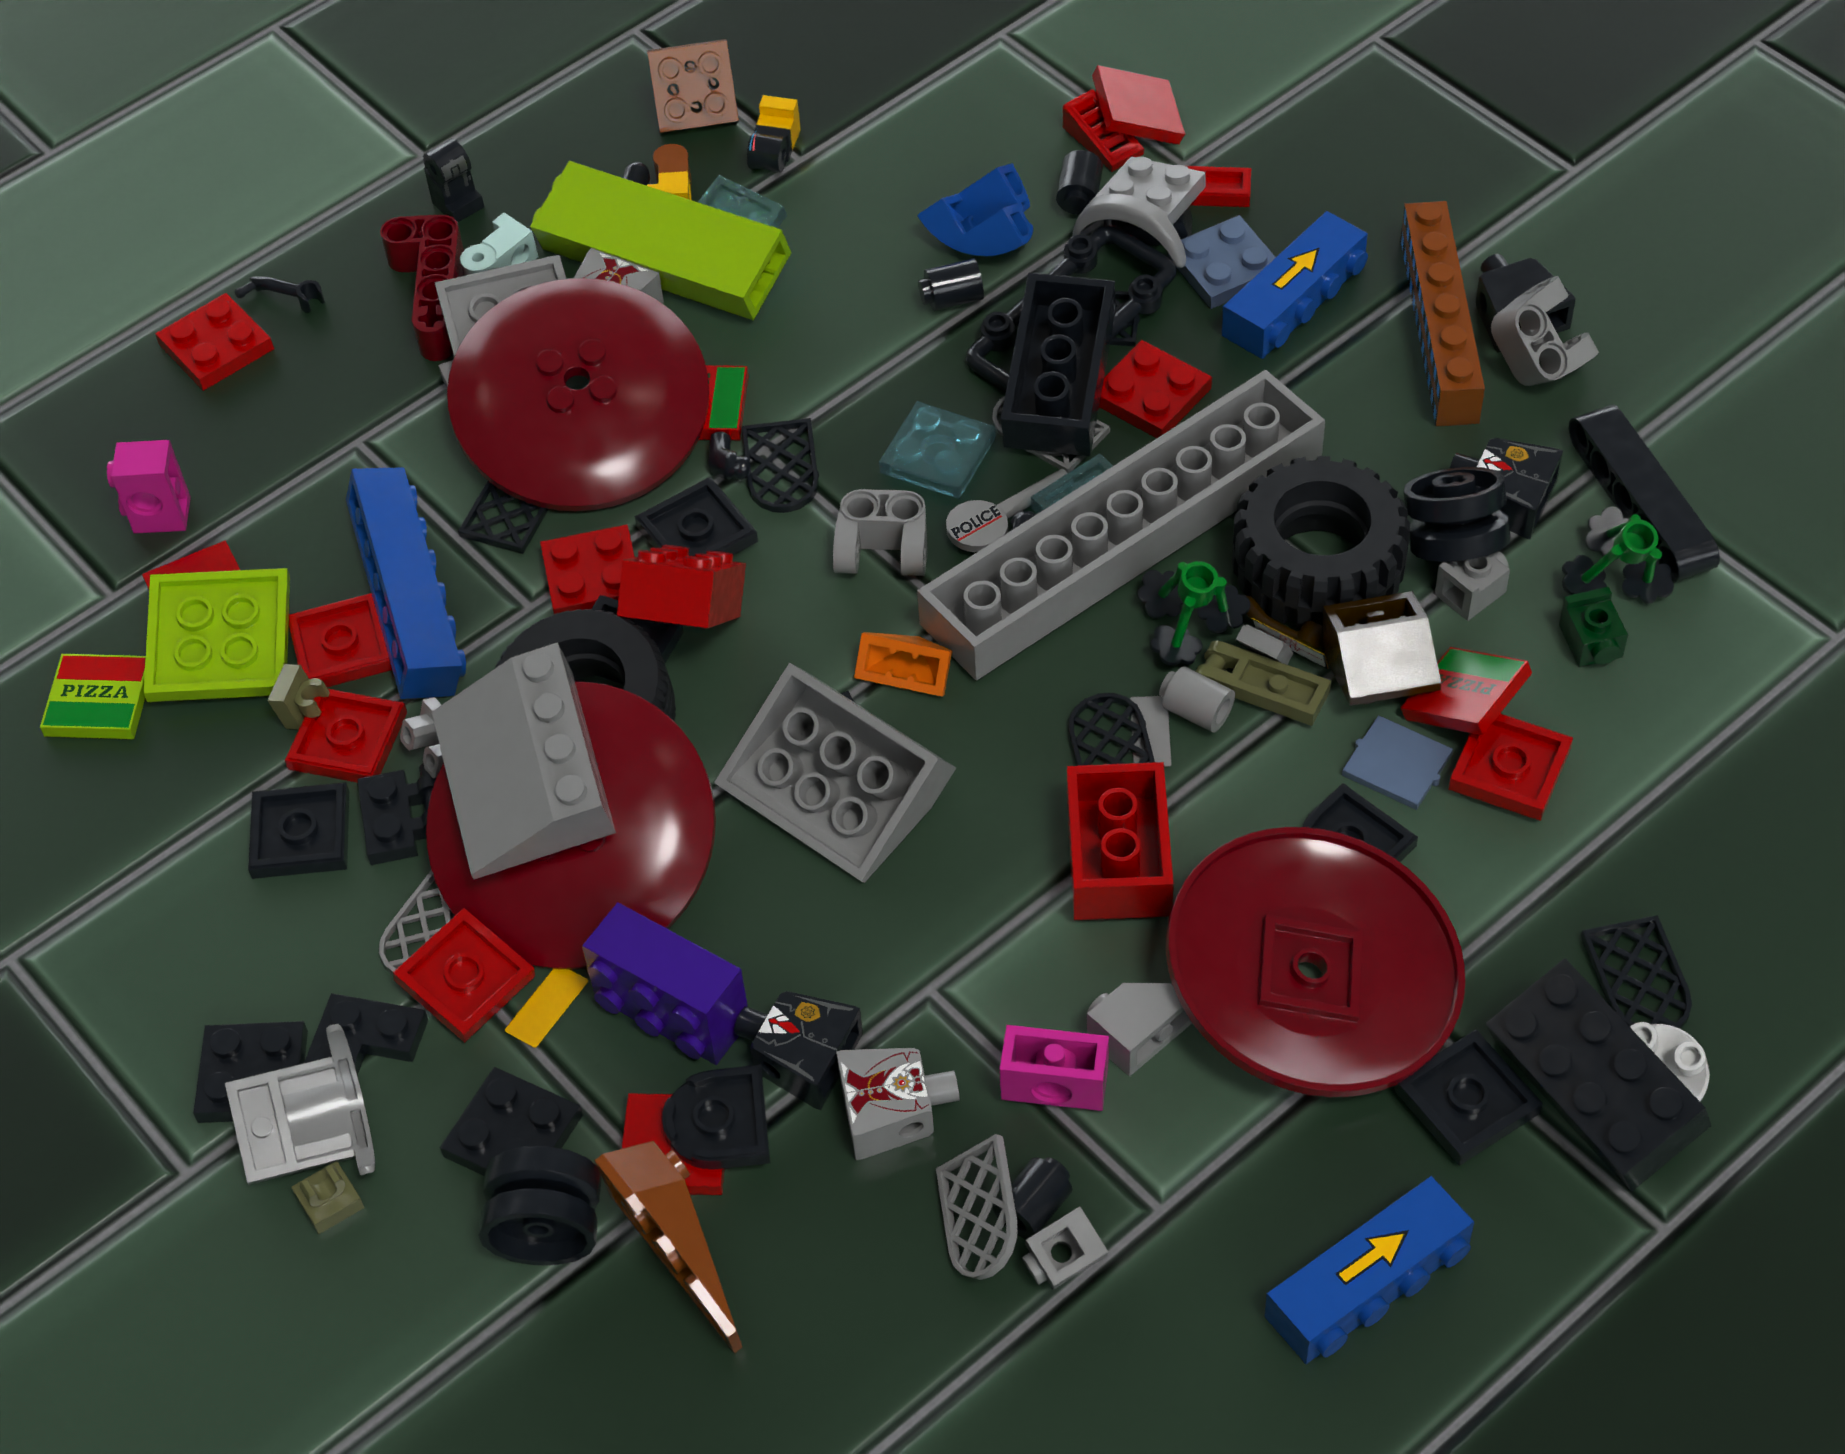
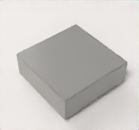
[1236,625,1294,665]

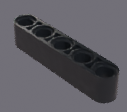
[1569,404,1720,583]

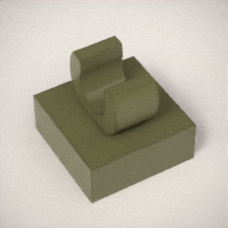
[267,664,330,730]
[291,1161,364,1234]

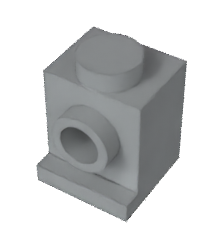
[1435,551,1510,621]
[1022,1206,1109,1290]

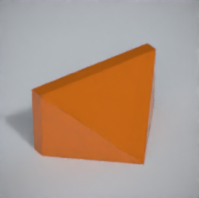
[854,632,952,697]

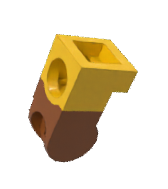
[647,144,692,200]

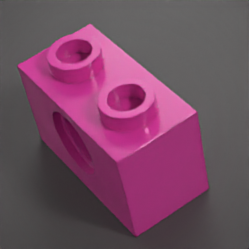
[107,440,191,534]
[1000,1025,1109,1111]

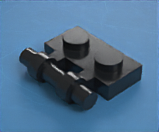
[358,763,436,865]

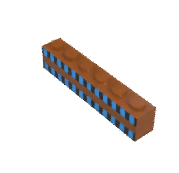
[1400,201,1485,426]

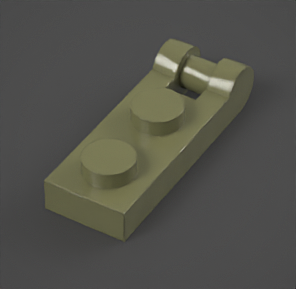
[1195,641,1331,726]

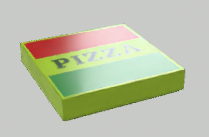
[40,654,146,739]

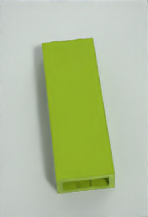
[530,161,791,321]

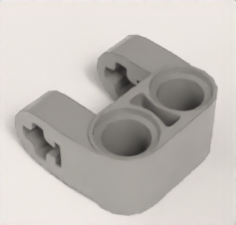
[1491,276,1599,386]
[833,489,927,576]

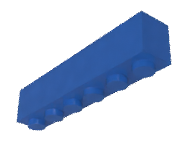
[346,467,466,699]

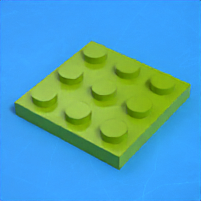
[144,568,290,702]

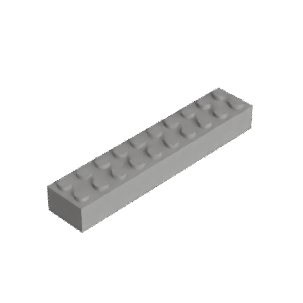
[917,370,1325,681]

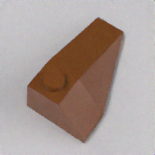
[594,1141,743,1354]

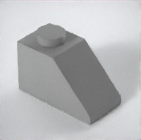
[1087,983,1192,1077]

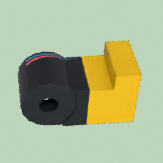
[747,95,801,173]

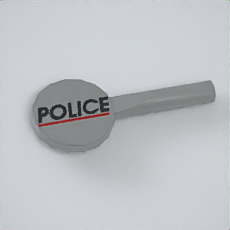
[946,469,1071,552]

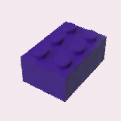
[582,902,748,1065]

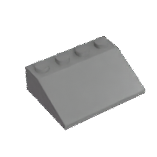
[432,642,616,879]
[714,663,956,883]

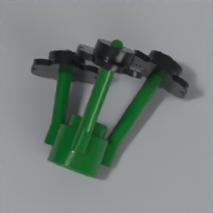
[1562,507,1674,604]
[1137,561,1251,666]

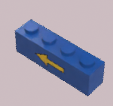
[1222,211,1368,359]
[1264,1176,1474,1364]

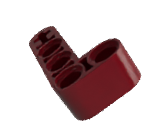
[380,214,464,361]

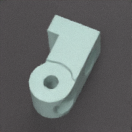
[460,213,539,276]

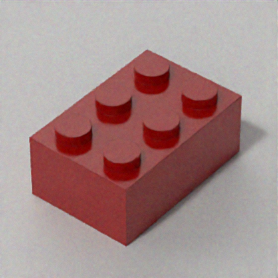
[617,545,746,628]
[1067,762,1174,920]

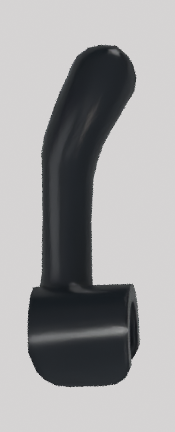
[234,276,325,313]

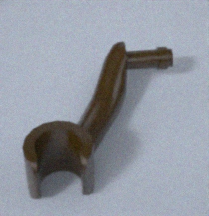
[1246,596,1322,649]

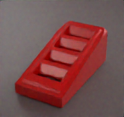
[1063,89,1144,172]

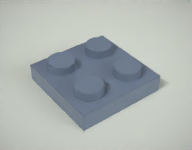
[1168,215,1276,309]

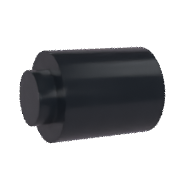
[1056,150,1103,215]
[918,258,984,311]
[993,1157,1072,1239]

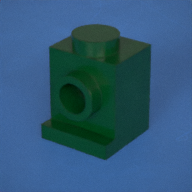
[1559,587,1628,667]

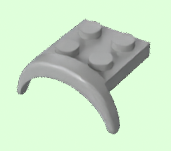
[1072,156,1206,268]
[225,1024,376,1185]

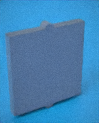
[1342,715,1453,810]

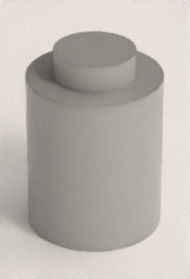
[1159,666,1235,733]

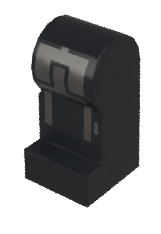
[423,138,485,223]

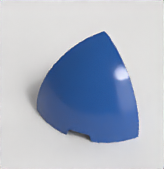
[917,163,1033,256]

